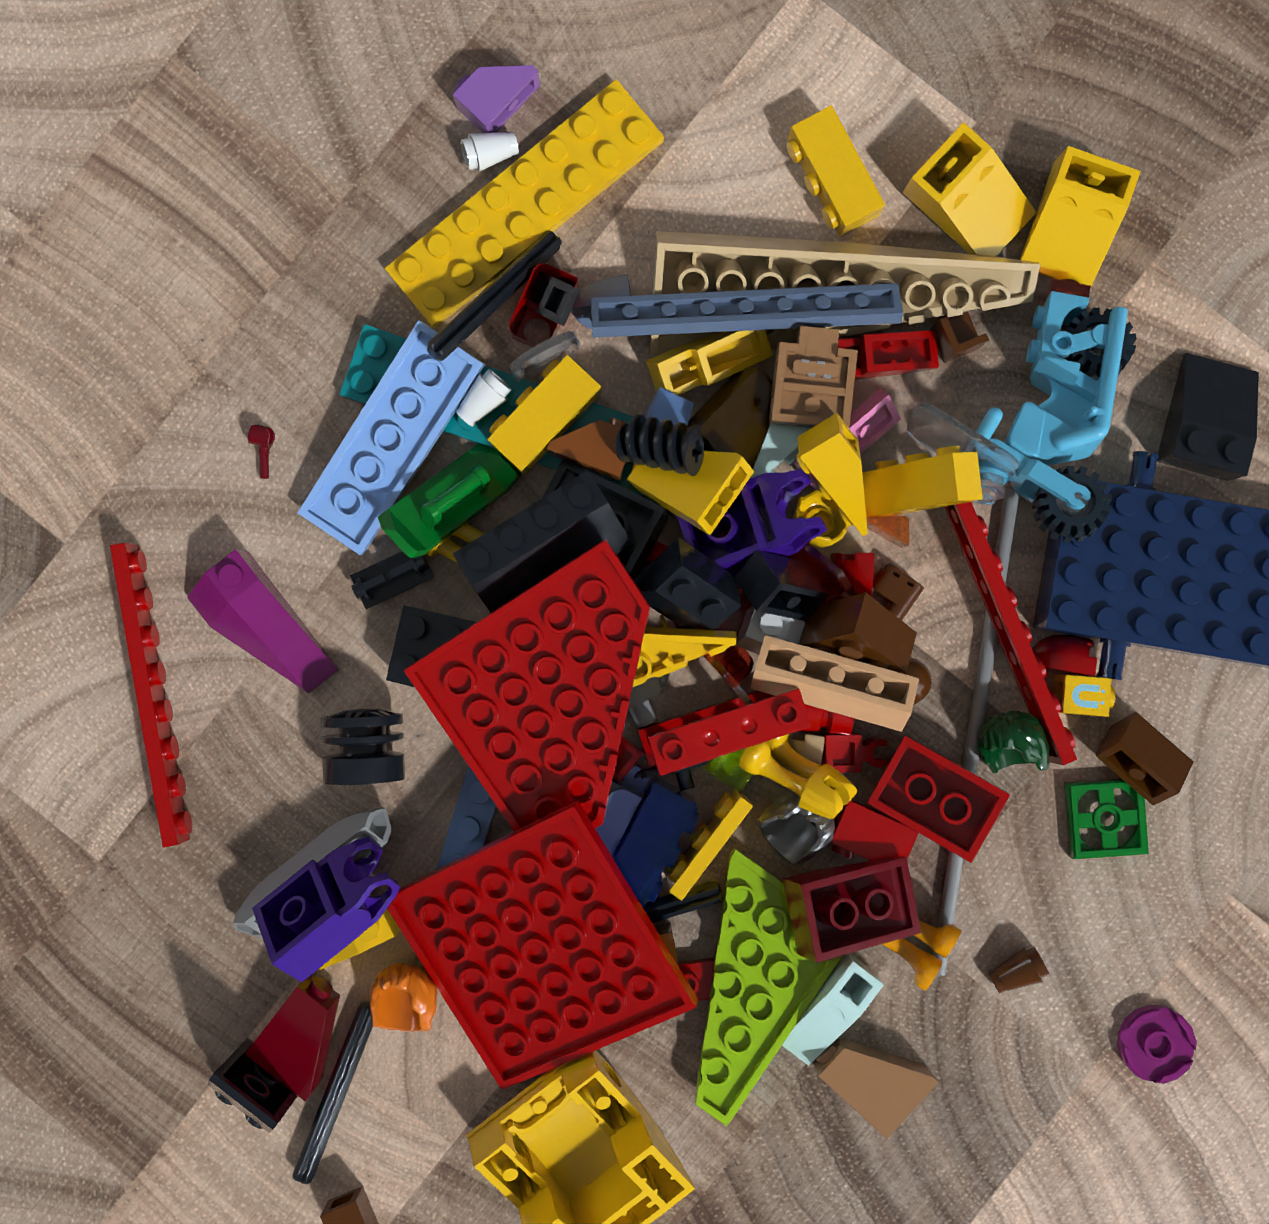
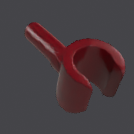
[248,425,275,479]

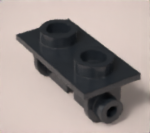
[350,551,434,610]

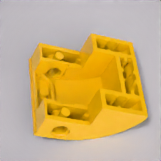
[466,1050,695,1224]

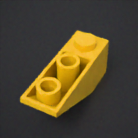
[796,413,868,536]

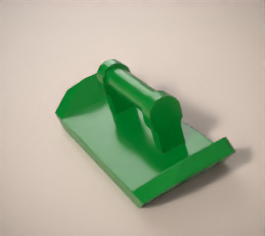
[378,444,521,558]

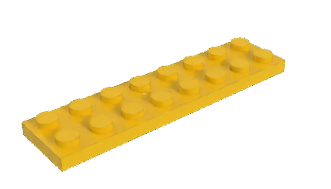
[384,79,664,329]

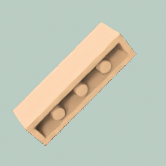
[750,635,919,732]

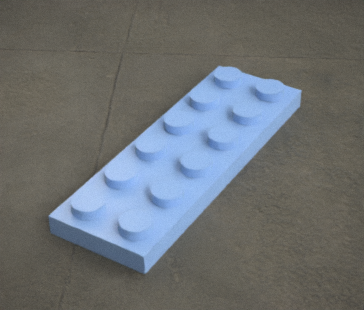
[297,320,486,556]

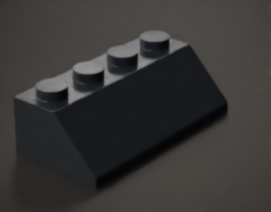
[453,470,634,613]

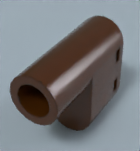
[872,563,924,620]

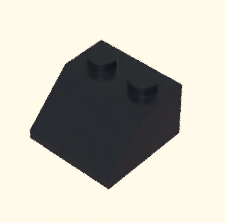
[634,537,741,630]

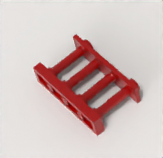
[637,688,811,776]

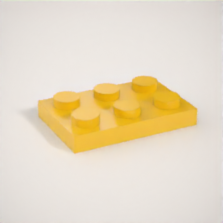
[666,788,753,901]

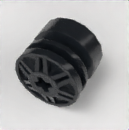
[321,708,405,785]

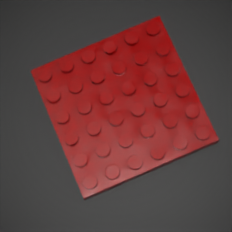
[387,800,699,1090]

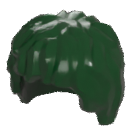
[978,710,1050,773]

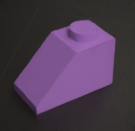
[453,65,540,133]

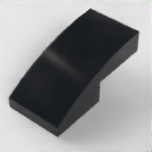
[526,271,580,326]

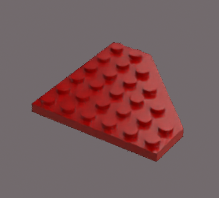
[404,539,650,831]

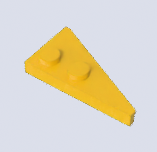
[633,627,736,687]

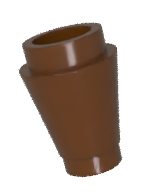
[989,946,1050,994]

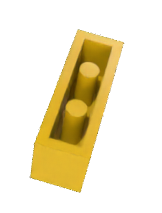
[786,105,886,237]
[487,355,602,476]
[862,446,983,518]

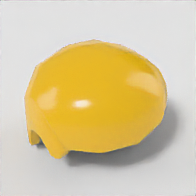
[792,490,848,548]

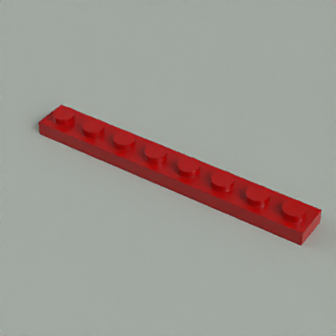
[944,502,1077,766]
[110,542,192,848]

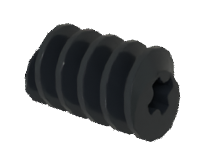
[615,414,704,476]

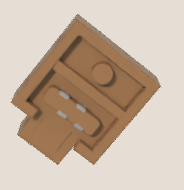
[768,326,858,428]

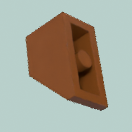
[547,418,628,481]

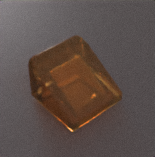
[867,516,909,548]

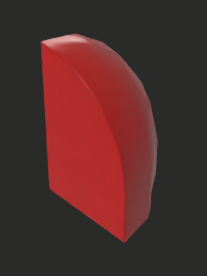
[830,552,874,600]
[1032,635,1097,676]

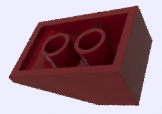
[783,856,921,963]

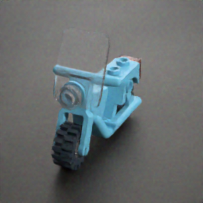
[906,279,1137,543]

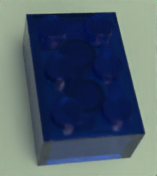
[612,776,700,908]

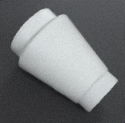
[460,131,519,172]
[456,369,511,427]

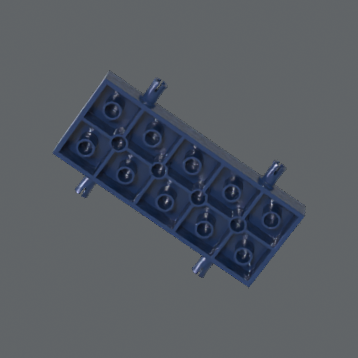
[1033,451,1269,680]

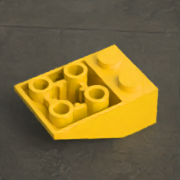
[902,122,1037,257]
[1020,146,1141,291]

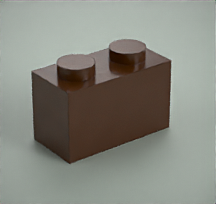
[1095,712,1194,806]

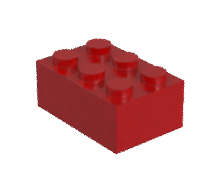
[867,734,1010,863]

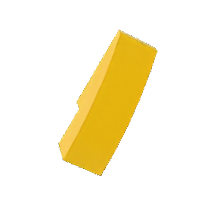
[646,330,773,395]

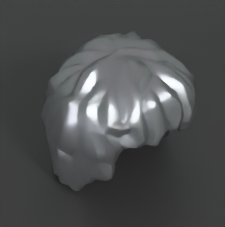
[757,791,835,866]

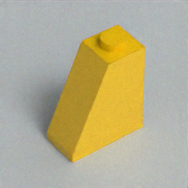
[627,451,754,535]

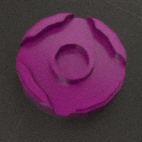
[1117,1005,1197,1084]

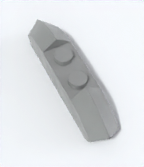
[233,808,391,938]

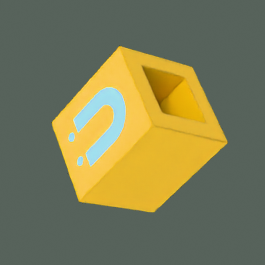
[1053,674,1115,717]

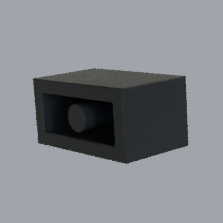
[734,550,830,621]

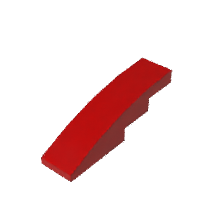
[837,330,939,380]

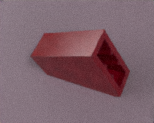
[245,974,340,1102]

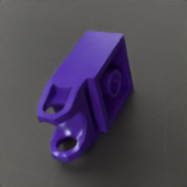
[677,469,827,576]
[252,836,400,982]

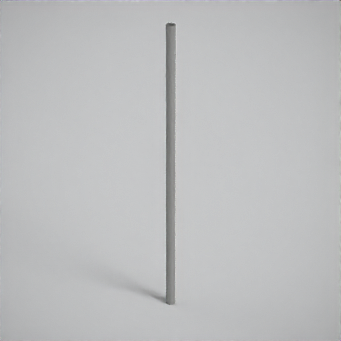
[933,489,1019,976]

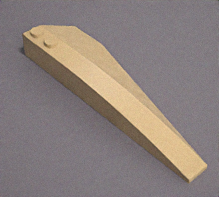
[649,231,1040,355]

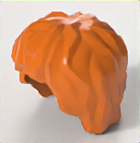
[369,963,438,1032]

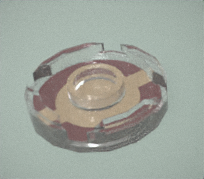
[508,331,581,382]

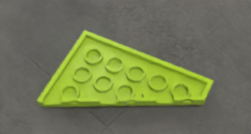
[694,848,843,1126]

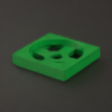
[1064,778,1149,859]

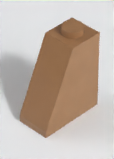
[814,1037,939,1139]

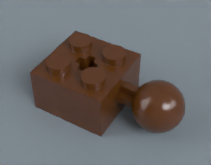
[799,592,932,705]

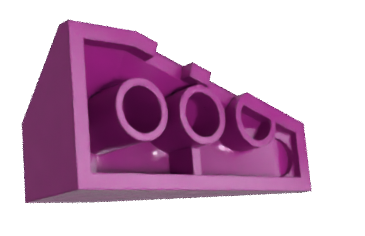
[187,549,339,693]

